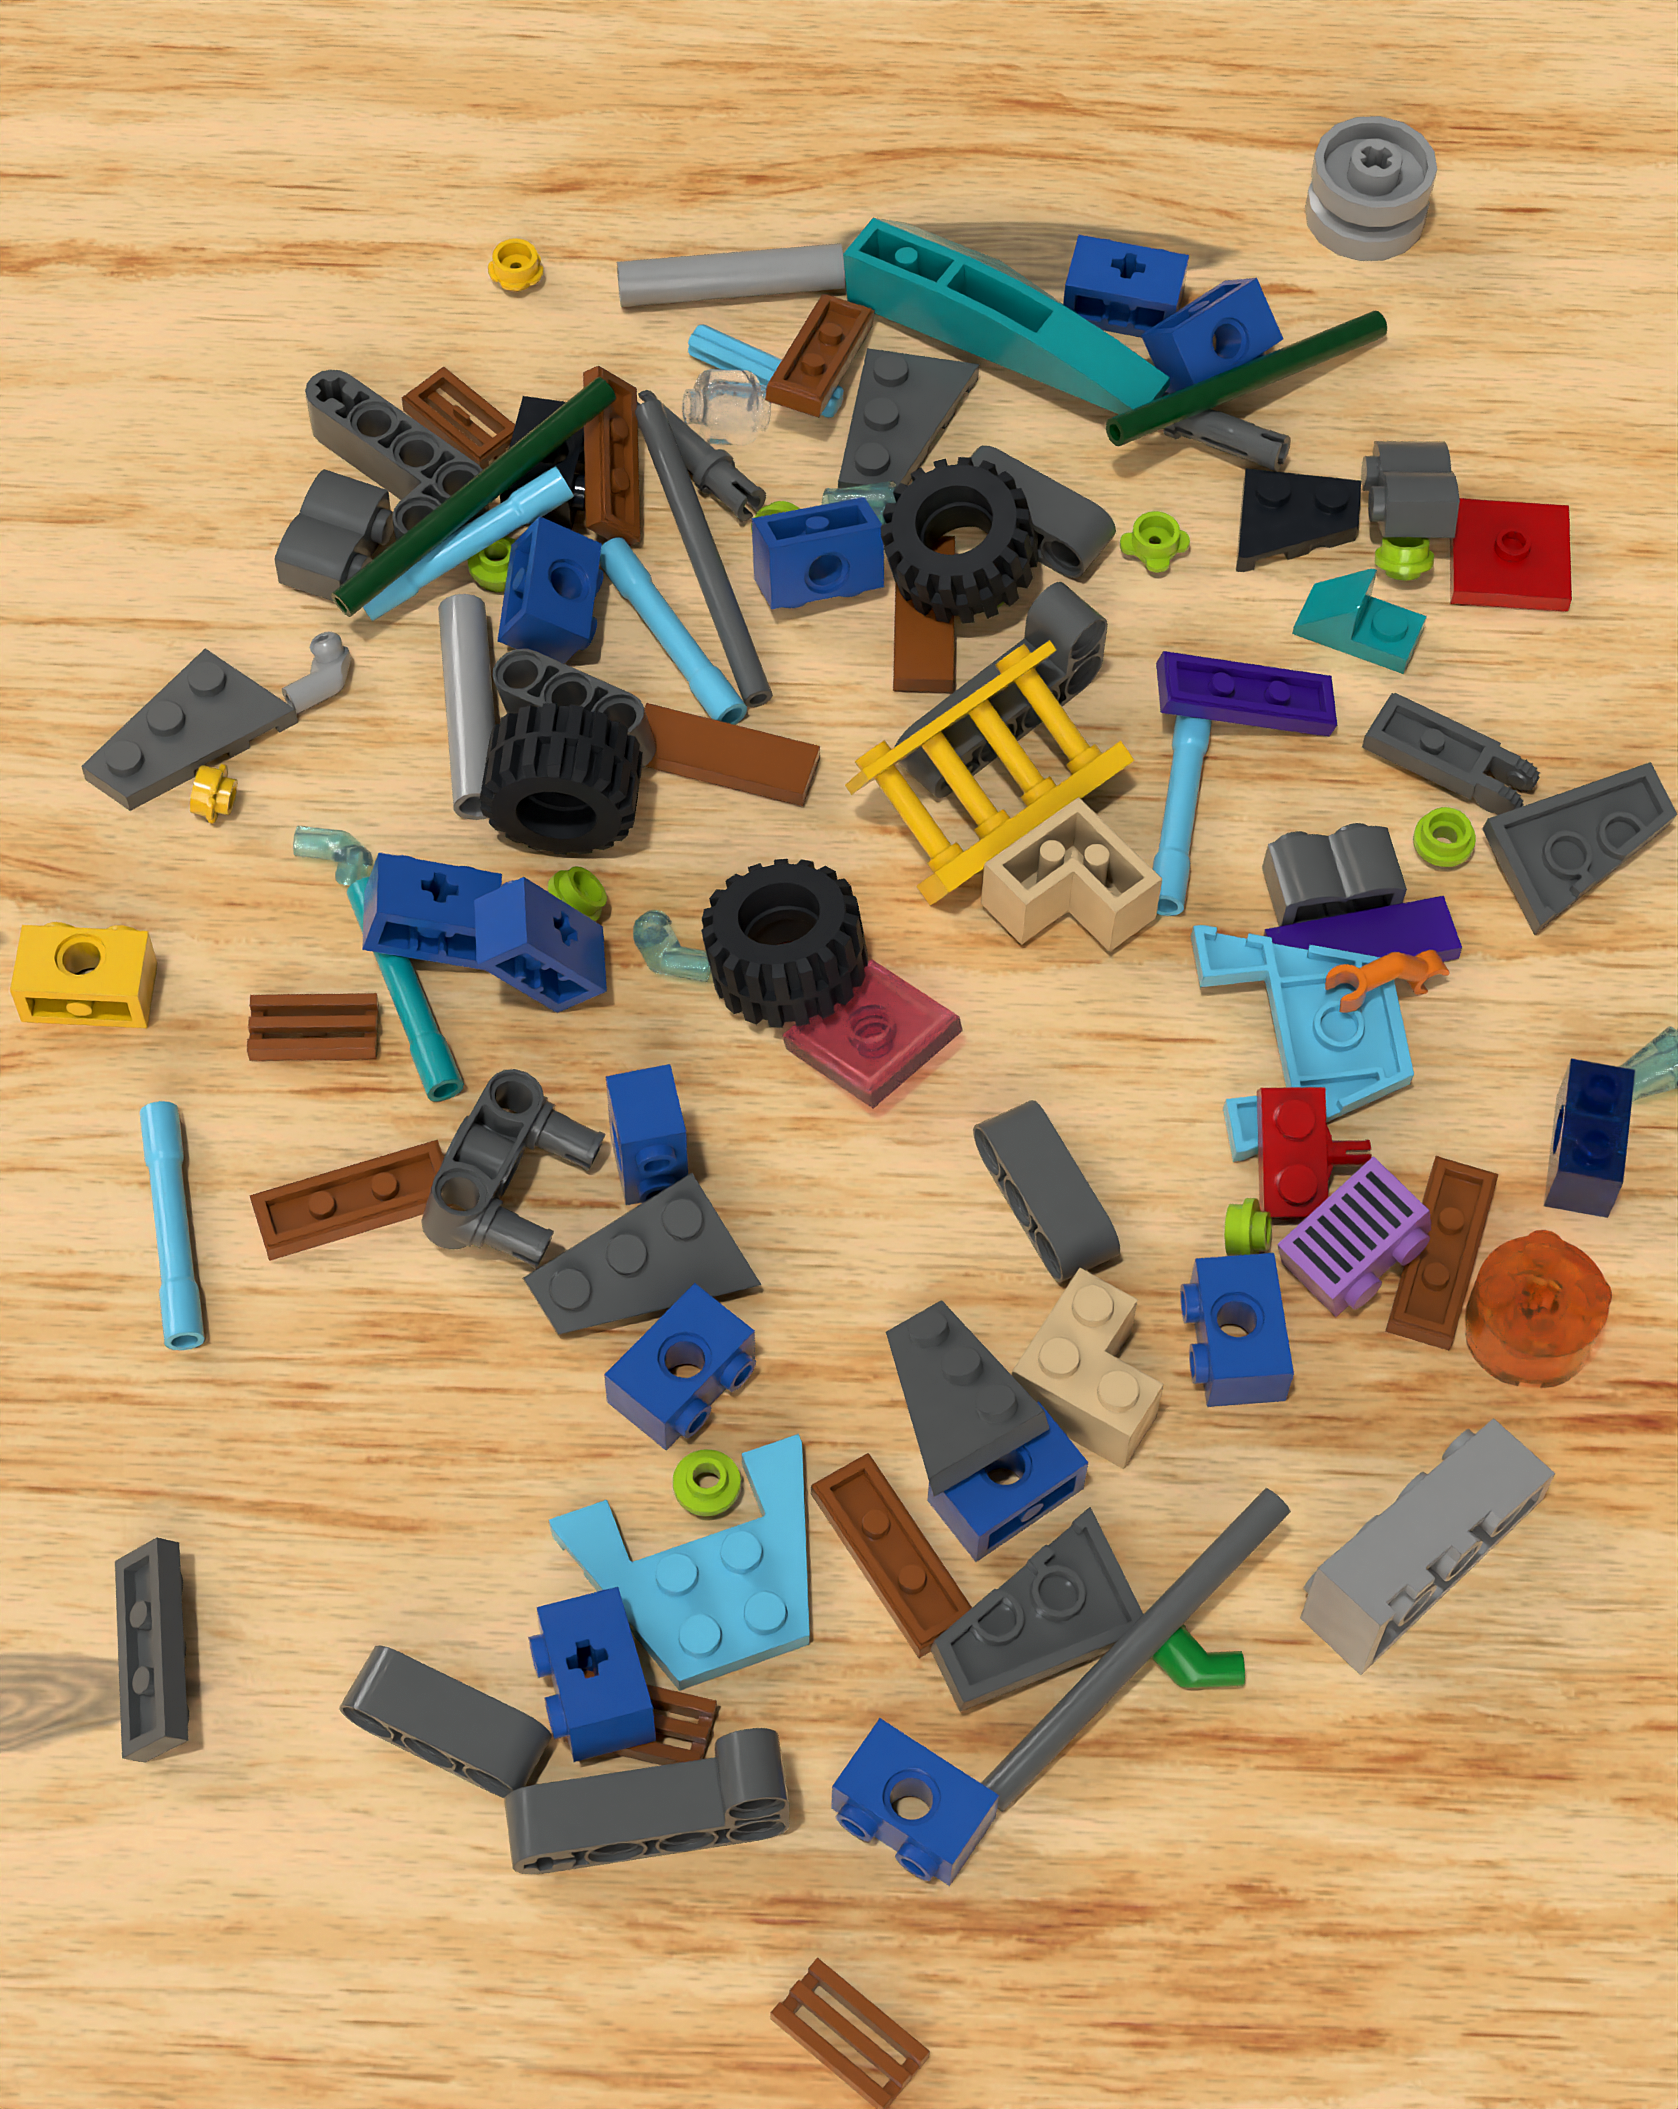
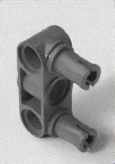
[421,1069,606,1269]

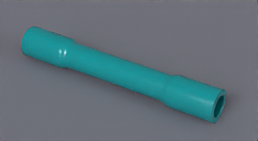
[347,877,464,1102]

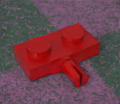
[1257,1087,1372,1219]

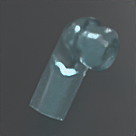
[293,825,373,885]
[633,910,711,983]

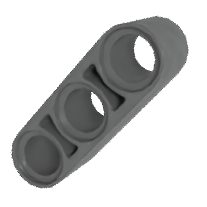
[970,445,1116,578]
[493,649,656,768]
[973,1100,1120,1283]
[339,1645,552,1799]

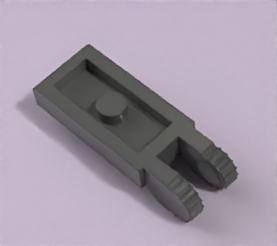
[1362,693,1540,815]

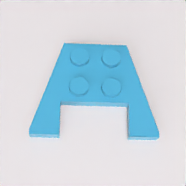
[1190,925,1414,1162]
[549,1434,810,1691]

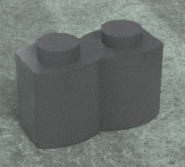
[1361,441,1460,538]
[274,469,394,601]
[1262,823,1407,927]

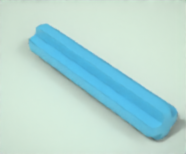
[688,324,844,418]

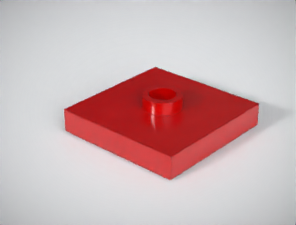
[1450,498,1572,612]

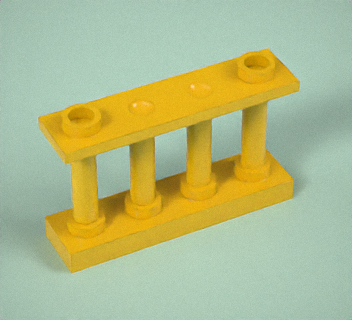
[845,640,1135,906]

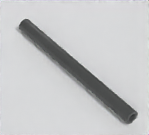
[635,400,773,708]
[981,1488,1291,1812]

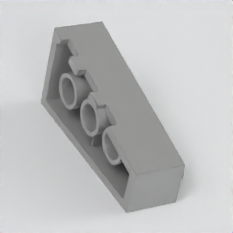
[1300,1418,1555,1675]

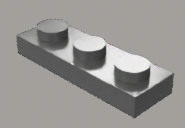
[115,1537,189,1763]

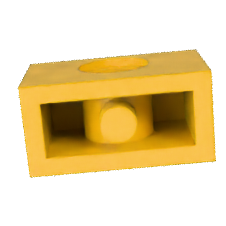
[10,922,158,1028]

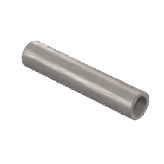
[617,243,845,307]
[438,594,495,820]

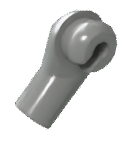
[282,632,351,715]

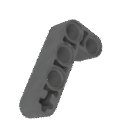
[305,369,489,540]
[895,582,1108,798]
[504,1728,790,1874]

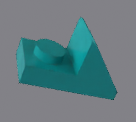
[1292,569,1427,674]

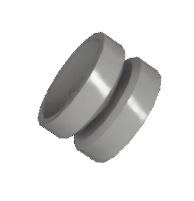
[1305,116,1437,261]

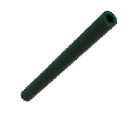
[1106,311,1387,446]
[331,377,616,617]

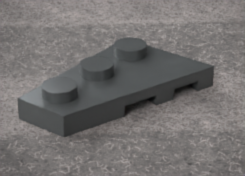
[838,348,979,503]
[81,648,298,811]
[1482,762,1678,935]
[522,1173,761,1335]
[886,1300,1049,1497]
[931,1507,1143,1712]

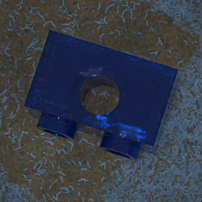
[1544,1058,1635,1218]

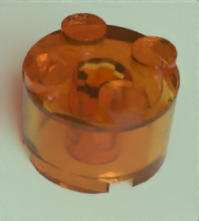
[1465,1230,1612,1388]

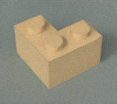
[981,797,1162,952]
[1012,1268,1164,1469]

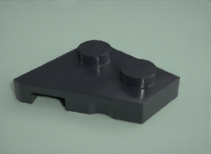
[1236,468,1361,572]

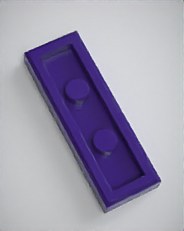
[1156,651,1337,737]
[1264,896,1462,962]

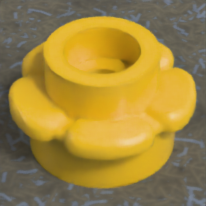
[488,238,543,291]
[190,764,238,823]

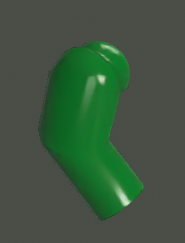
[1152,1624,1245,1688]

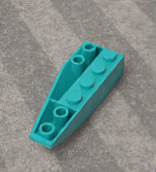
[843,218,1170,415]

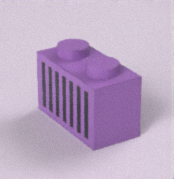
[1277,1156,1431,1317]

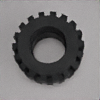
[881,457,1039,624]
[479,703,643,855]
[701,859,868,1028]

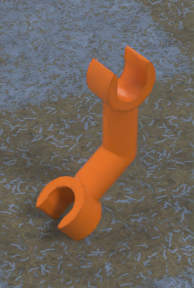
[1325,950,1450,1013]

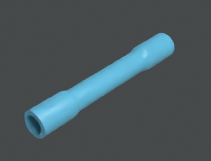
[363,466,574,621]
[599,537,747,725]
[1152,715,1212,916]
[139,1101,205,1350]

